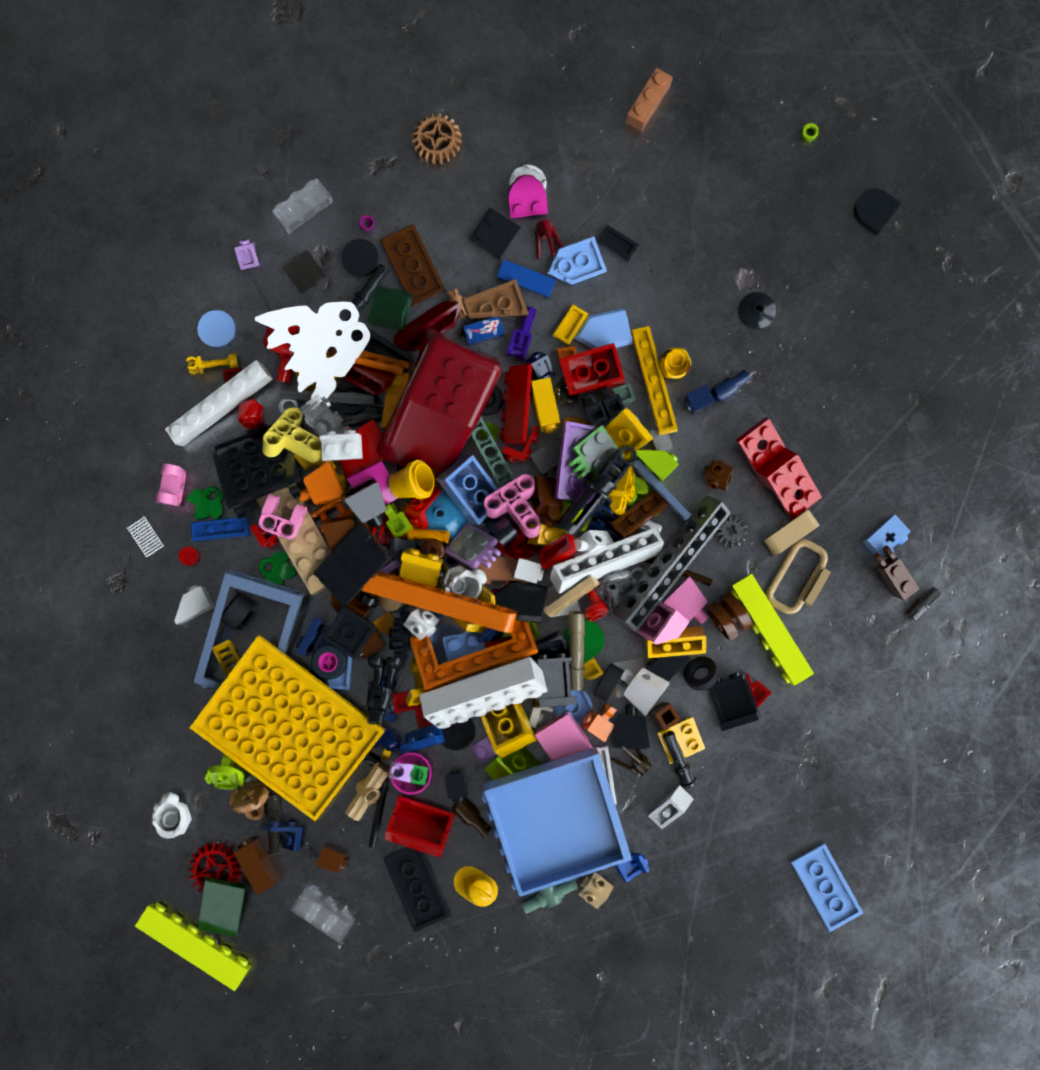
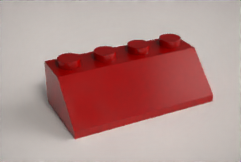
[500,364,532,446]

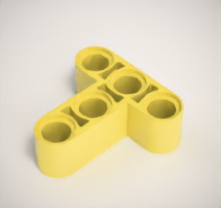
[262,407,322,463]

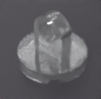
[597,570,635,599]

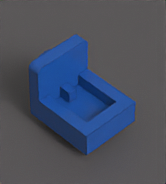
[615,852,650,883]

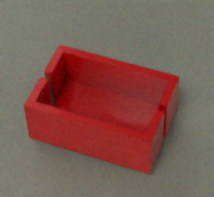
[384,796,455,858]

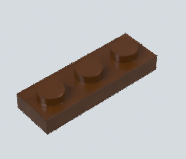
[611,491,668,539]

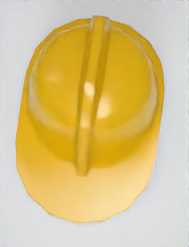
[454,866,498,907]

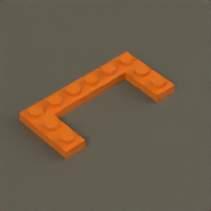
[409,620,538,692]

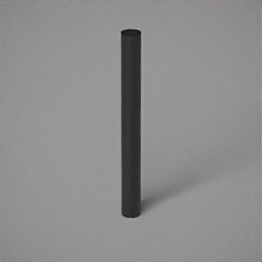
[368,775,389,848]

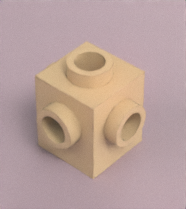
[578,872,614,909]

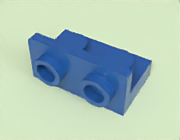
[400,725,445,754]

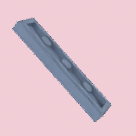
[632,459,691,521]

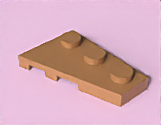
[463,279,529,318]

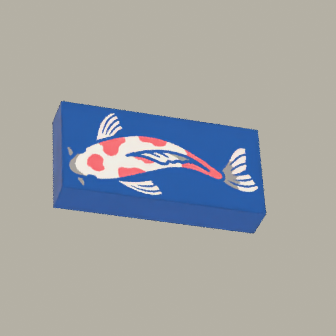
[463,317,505,345]

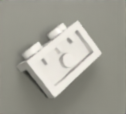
[319,430,363,461]

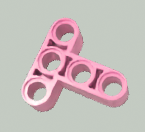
[484,474,540,538]

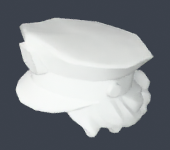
[439,565,487,599]
[152,792,192,839]

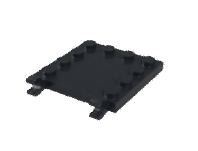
[210,419,302,520]

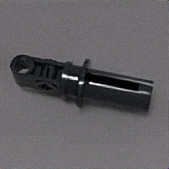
[557,445,637,538]

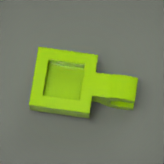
[385,503,413,538]

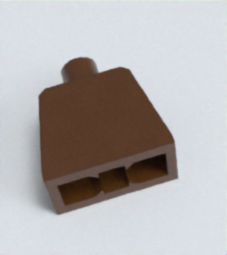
[321,515,370,552]

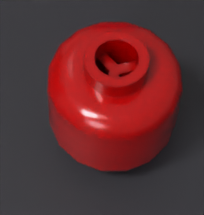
[238,399,264,429]

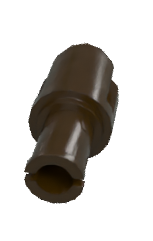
[453,800,491,837]

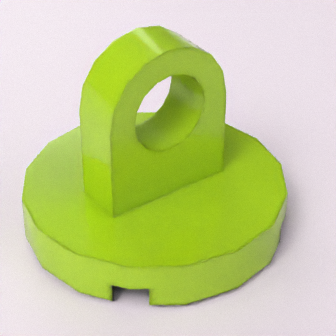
[204,754,244,790]

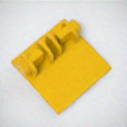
[656,717,705,764]

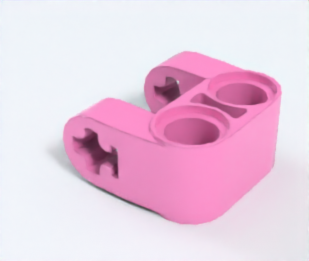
[155,463,186,506]
[259,494,307,540]

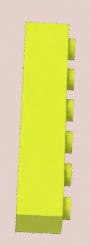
[730,574,814,686]
[135,903,251,991]

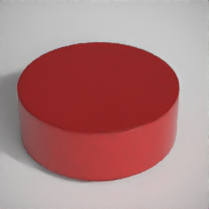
[178,546,199,566]

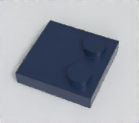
[296,617,327,656]

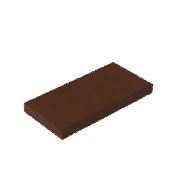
[380,224,446,307]

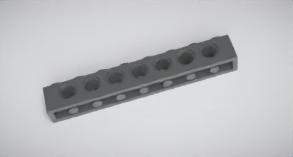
[613,495,731,632]

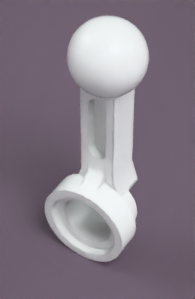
[279,399,327,437]

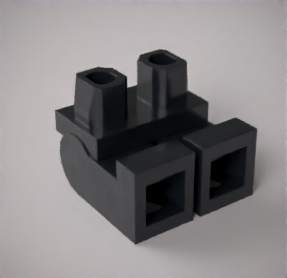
[582,387,625,426]

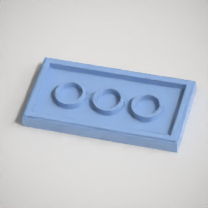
[790,842,863,932]

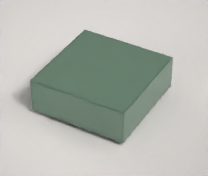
[612,382,636,405]

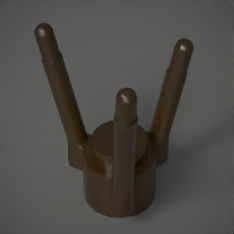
[610,745,652,776]

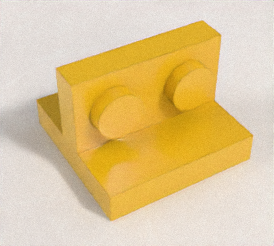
[605,408,653,460]

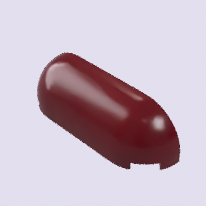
[393,300,461,352]
[343,363,394,395]

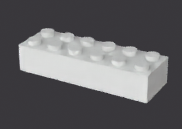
[420,657,547,729]

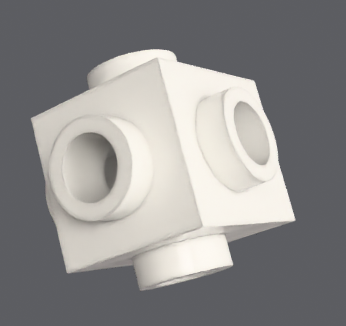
[404,607,439,640]

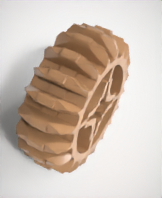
[411,113,462,165]

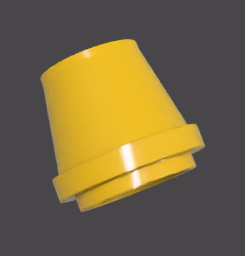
[389,460,435,499]

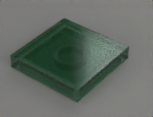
[367,286,414,331]

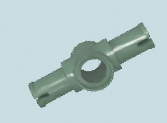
[521,879,579,914]

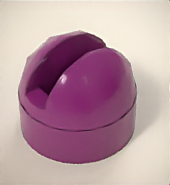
[359,215,375,232]

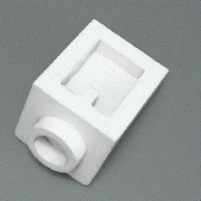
[529,707,553,728]

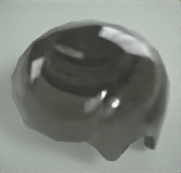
[554,377,582,406]

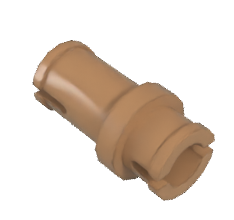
[447,289,468,320]

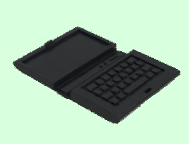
[314,523,393,608]

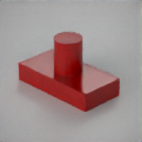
[538,533,576,569]

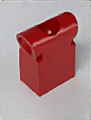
[336,419,387,484]

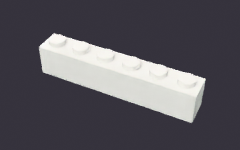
[165,360,273,447]
[550,528,664,594]

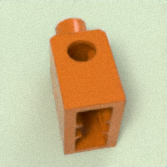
[299,461,345,505]

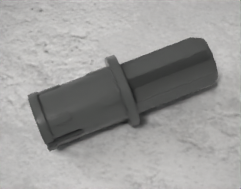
[907,587,941,622]

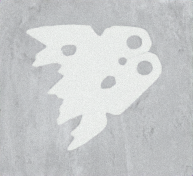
[255,302,370,410]

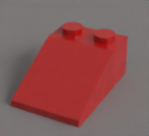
[559,343,625,396]

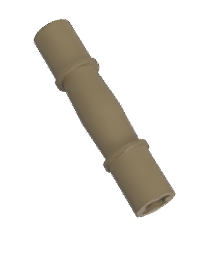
[568,611,585,690]

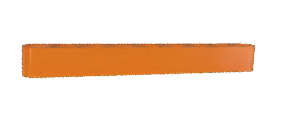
[361,571,517,633]

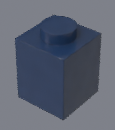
[683,385,715,415]

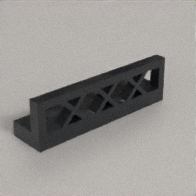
[341,316,415,373]

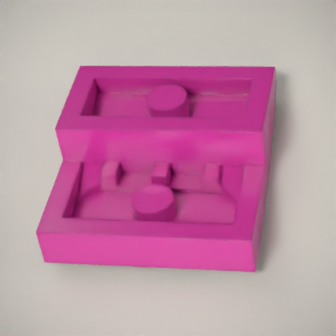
[347,461,398,505]

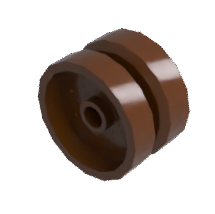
[706,591,753,642]

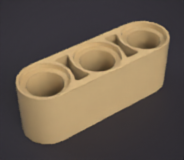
[764,510,820,556]

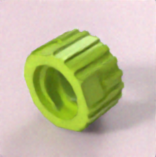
[801,123,819,141]

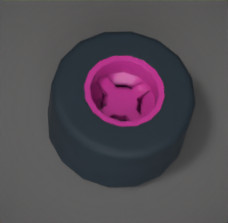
[311,645,348,680]

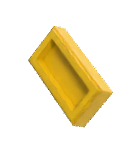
[553,304,589,346]

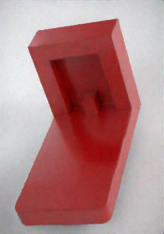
[502,425,540,464]
[404,486,441,530]

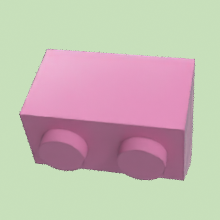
[636,602,689,644]

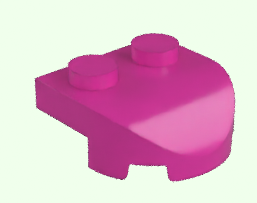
[508,175,548,218]

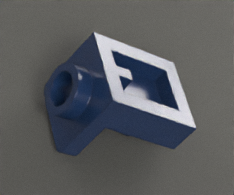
[525,352,556,380]

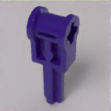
[506,306,537,361]

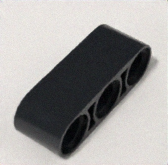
[482,515,519,547]

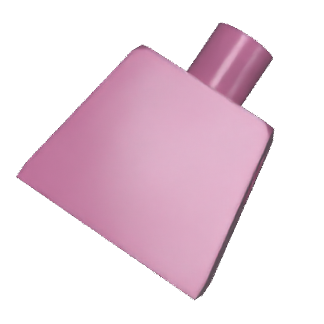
[662,577,710,624]

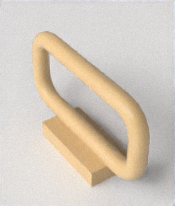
[766,539,831,614]

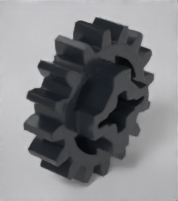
[388,617,411,659]

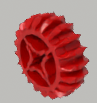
[188,842,242,892]

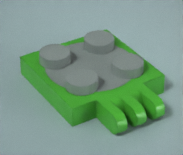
[568,425,624,480]

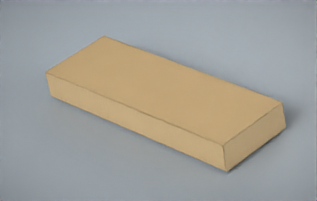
[544,576,599,617]

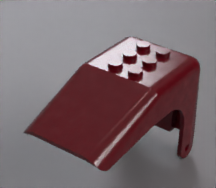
[377,326,501,482]

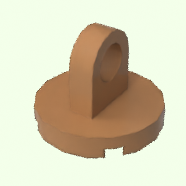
[229,781,269,820]

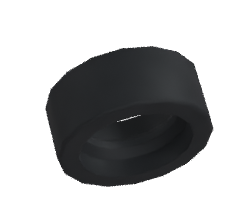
[593,663,624,702]

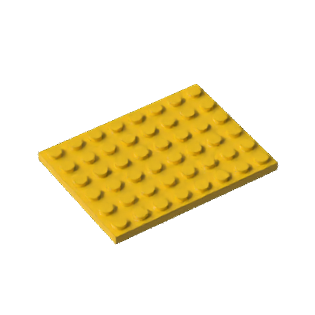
[190,635,386,821]

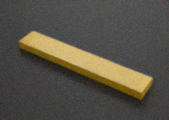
[631,326,678,436]

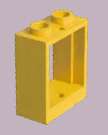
[531,377,560,434]

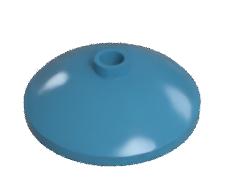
[418,487,469,544]

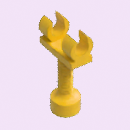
[186,353,238,375]

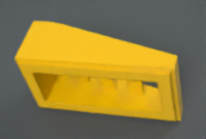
[212,640,241,677]

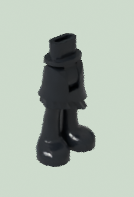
[366,656,404,725]

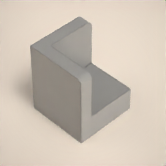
[649,429,673,451]

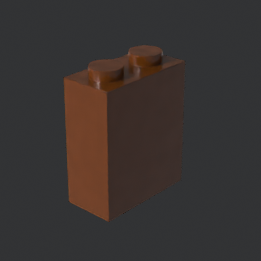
[234,837,281,895]

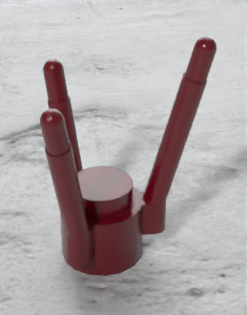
[535,219,564,259]
[509,523,540,561]

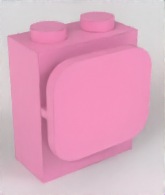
[535,710,593,761]

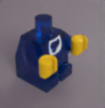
[373,726,401,761]

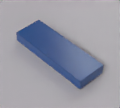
[497,260,556,298]
[190,516,250,542]

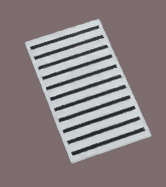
[127,516,164,558]

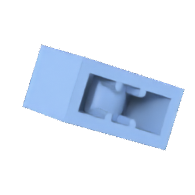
[862,515,911,558]

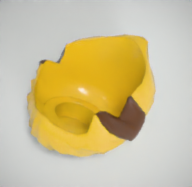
[660,347,691,379]

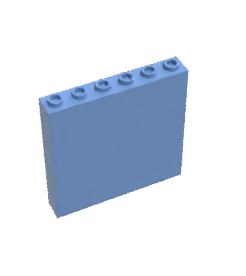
[481,747,632,897]

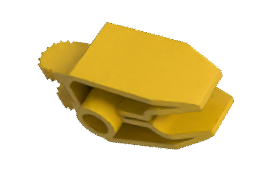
[609,465,635,516]

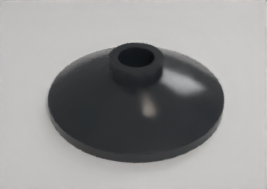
[738,292,776,329]

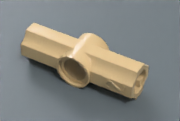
[345,762,389,821]

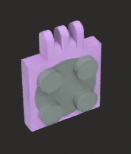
[445,522,501,570]

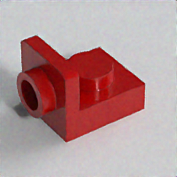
[249,523,279,549]

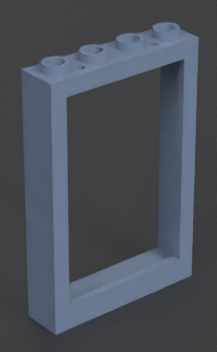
[194,569,304,690]

